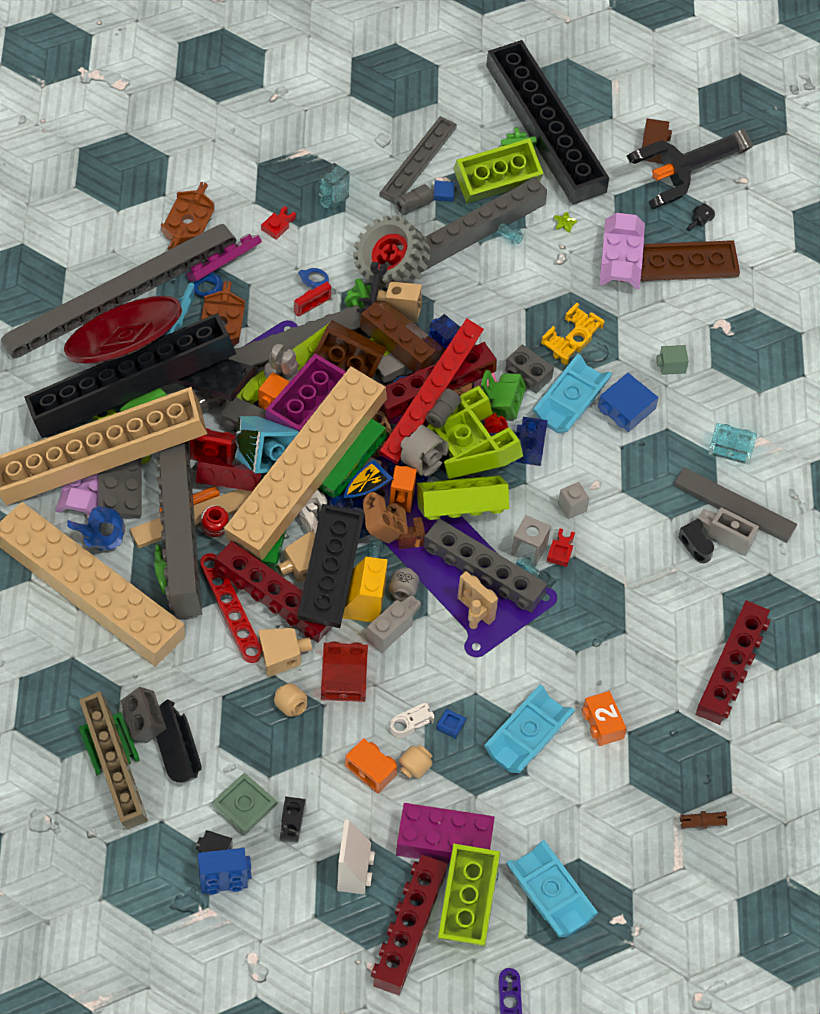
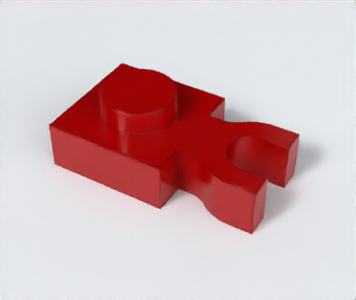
[261,206,296,240]
[547,528,575,567]

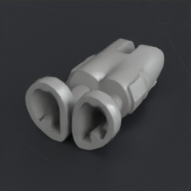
[264,344,299,381]

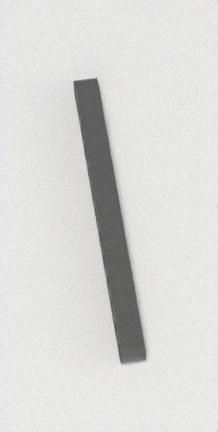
[1,224,237,359]

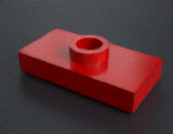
[294,282,331,317]

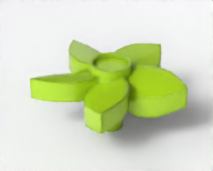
[553,212,577,233]

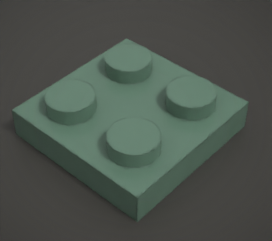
[212,772,277,835]

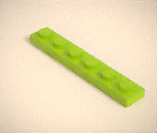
[237,322,330,404]

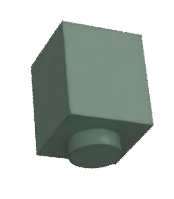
[656,345,689,375]

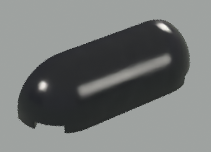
[156,699,202,783]

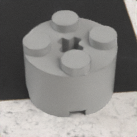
[400,425,449,476]

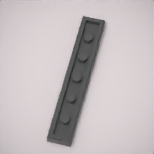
[380,116,457,205]
[674,467,797,543]

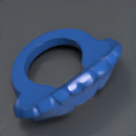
[298,268,329,289]
[193,272,223,298]

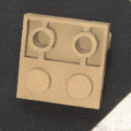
[457,571,498,629]

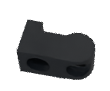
[678,519,714,563]
[280,796,306,843]

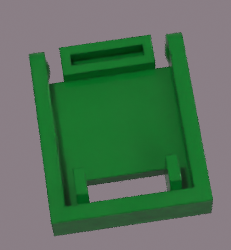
[78,712,140,776]

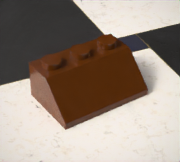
[313,320,387,379]

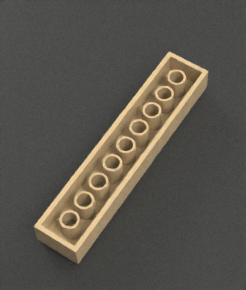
[224,366,387,561]
[0,387,207,506]
[0,502,185,667]

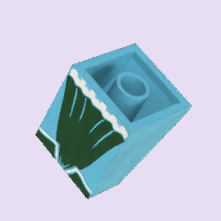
[233,416,299,473]

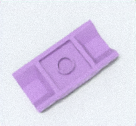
[599,213,645,289]
[56,473,98,516]

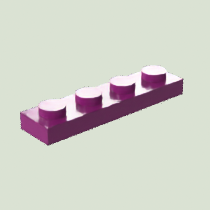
[186,234,262,281]

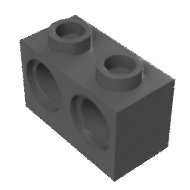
[505,344,554,394]
[120,687,166,743]

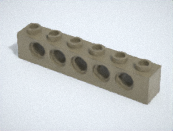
[79,691,148,830]

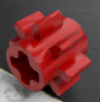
[483,413,508,437]

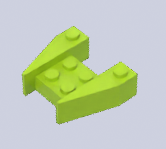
[427,386,523,479]

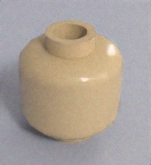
[274,683,307,717]
[399,745,433,779]

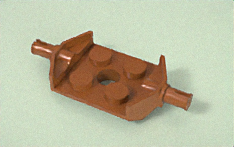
[161,182,215,250]
[201,281,245,346]

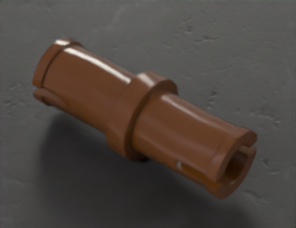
[680,811,727,829]

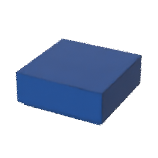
[433,180,454,202]
[436,709,466,739]

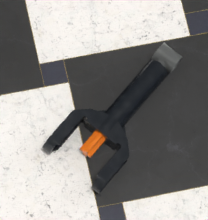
[626,129,753,209]

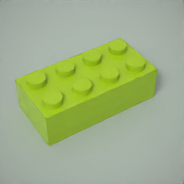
[453,138,544,204]
[416,475,510,520]
[438,844,501,947]

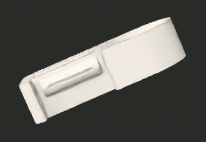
[390,703,435,738]

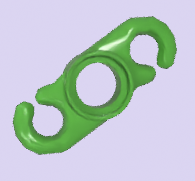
[154,544,167,594]

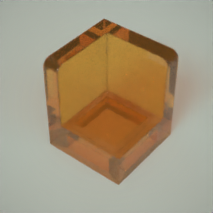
[397,517,425,550]

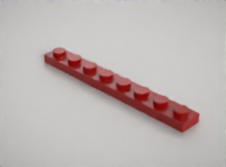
[379,318,484,464]

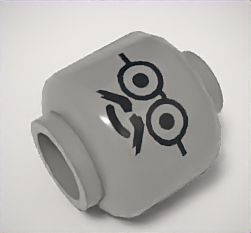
[389,568,420,601]

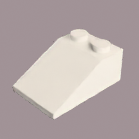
[337,819,375,894]

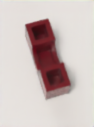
[196,455,264,492]

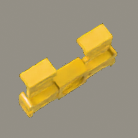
[541,303,604,365]

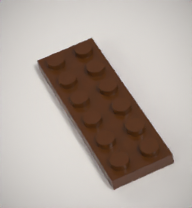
[620,240,740,282]

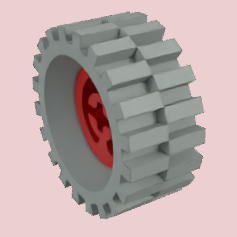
[353,215,430,291]

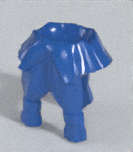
[67,505,125,552]

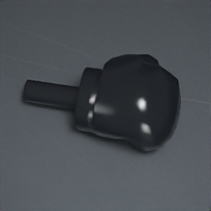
[686,203,715,232]

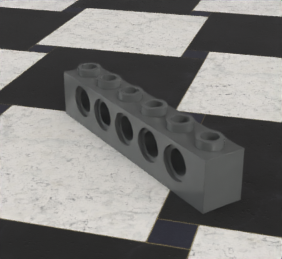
[424,518,547,613]

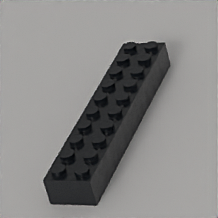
[486,40,609,205]
[24,313,236,438]

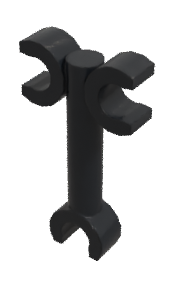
[357,262,387,313]

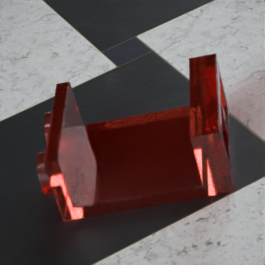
[321,641,368,702]

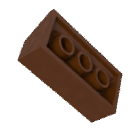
[360,302,446,373]

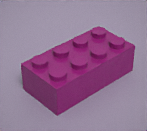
[265,354,346,432]
[396,803,495,864]

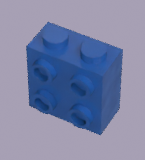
[598,372,659,432]
[198,848,252,895]

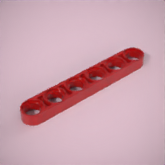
[200,553,262,663]

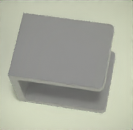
[511,515,551,566]

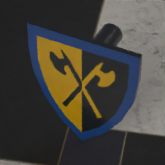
[343,460,394,499]

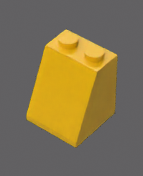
[343,557,388,622]

